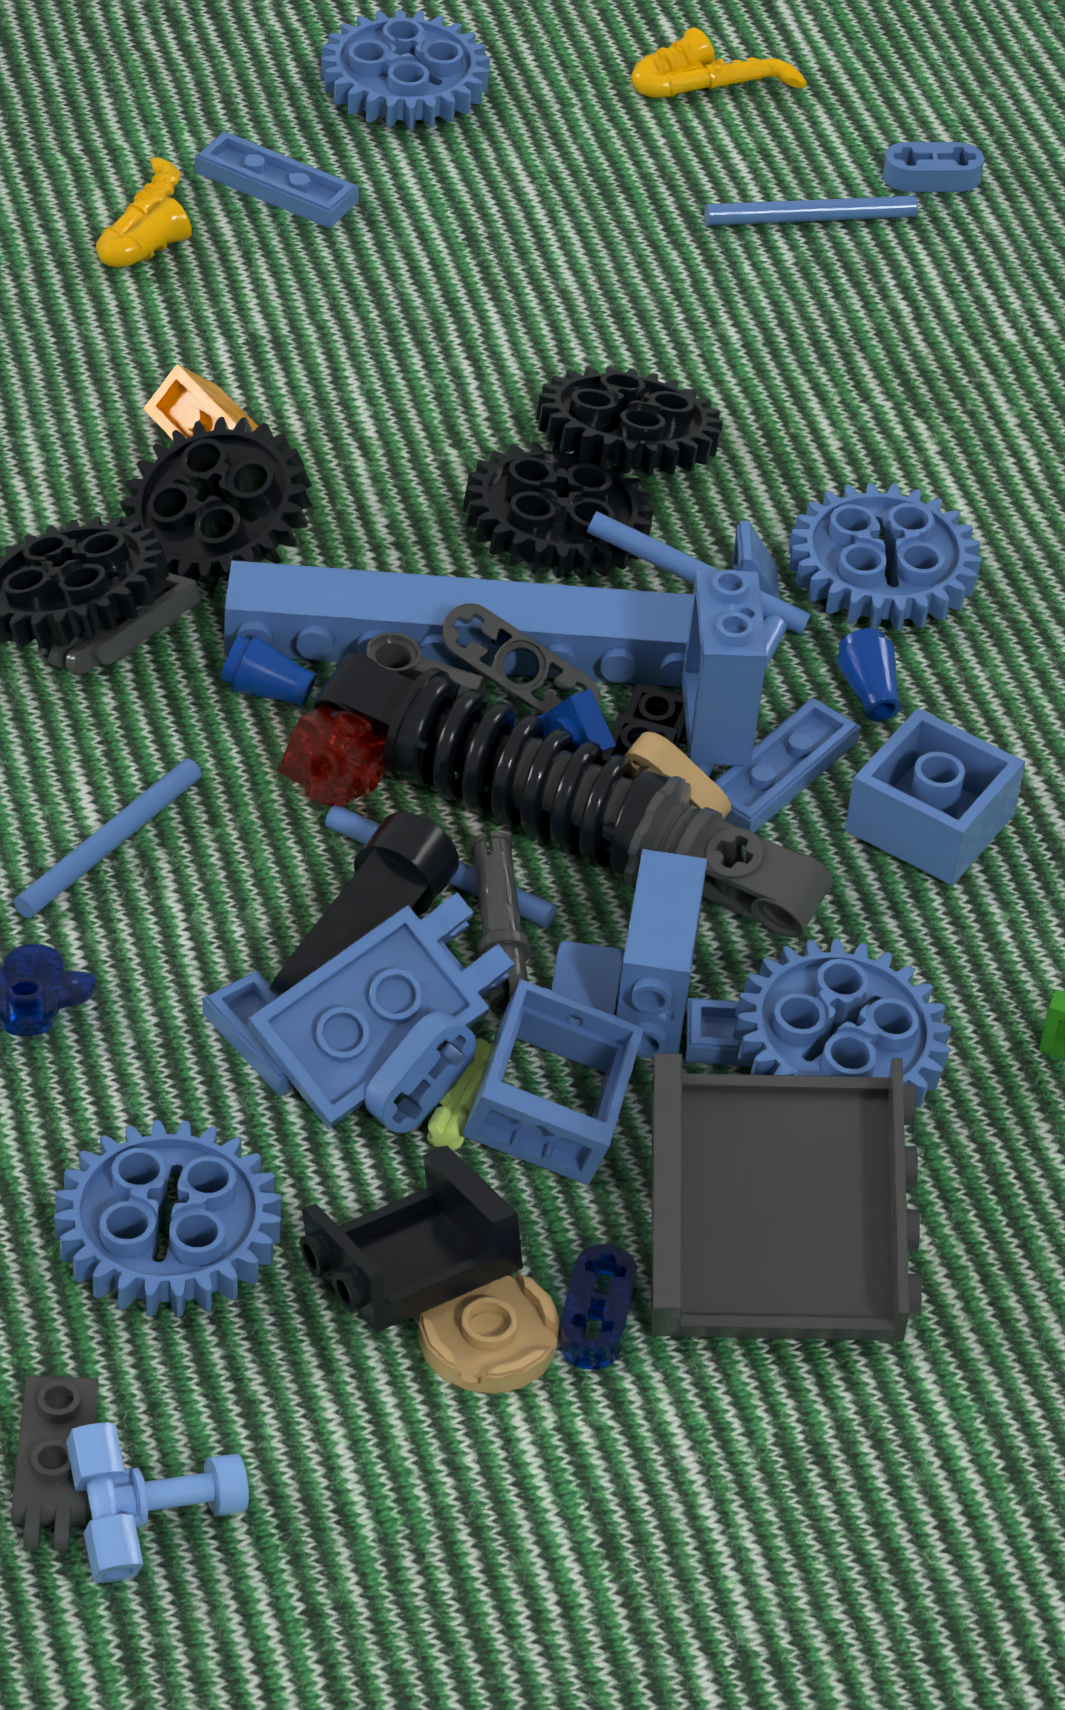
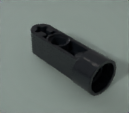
[269,812,459,997]

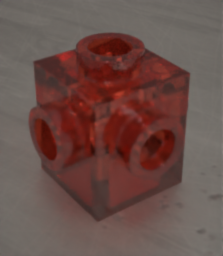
[277,705,386,807]

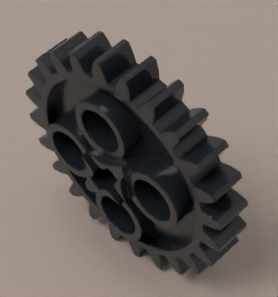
[536,367,723,476]
[120,417,313,592]
[462,441,654,579]
[0,517,169,649]

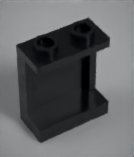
[299,1145,523,1333]

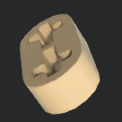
[624,732,732,820]

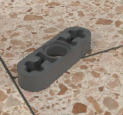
[442,603,600,715]

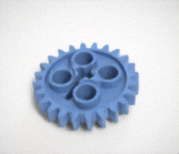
[321,9,490,129]
[789,483,981,631]
[733,939,951,1108]
[54,1120,281,1317]

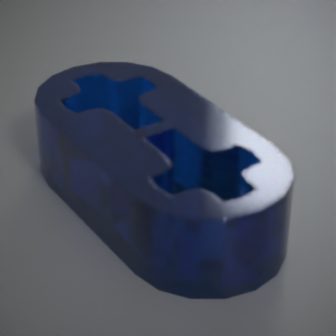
[559,1244,637,1370]

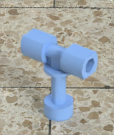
[66,1422,249,1583]

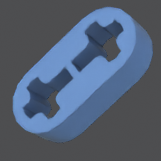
[883,142,984,192]
[364,1011,476,1133]

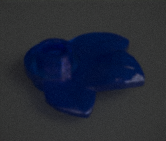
[0,943,96,1036]

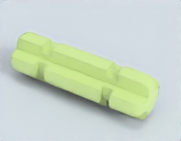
[427,1038,493,1151]

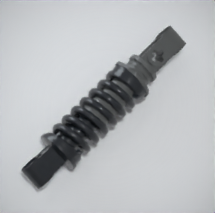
[312,653,833,938]

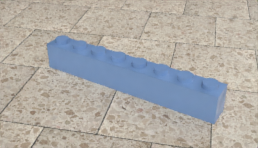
[224,560,693,688]

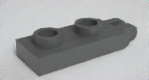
[49,572,201,674]
[11,1375,99,1552]

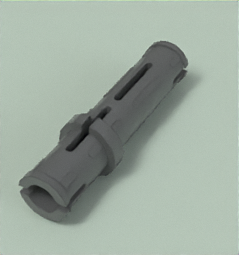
[471,831,531,1015]

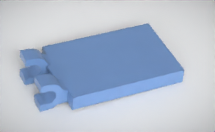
[247,892,515,1130]

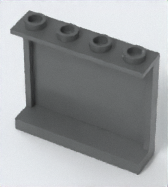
[651,1053,922,1341]

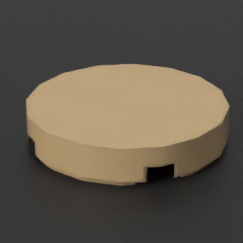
[418,1273,560,1394]

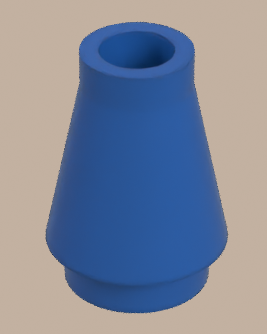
[836,628,901,721]
[221,635,317,707]

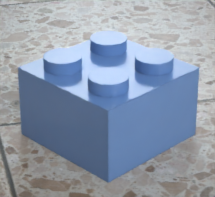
[845,708,1026,886]

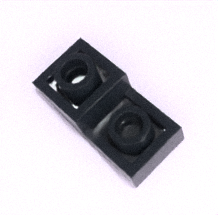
[601,683,686,766]

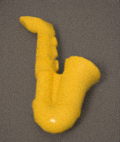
[631,27,807,98]
[96,157,192,268]

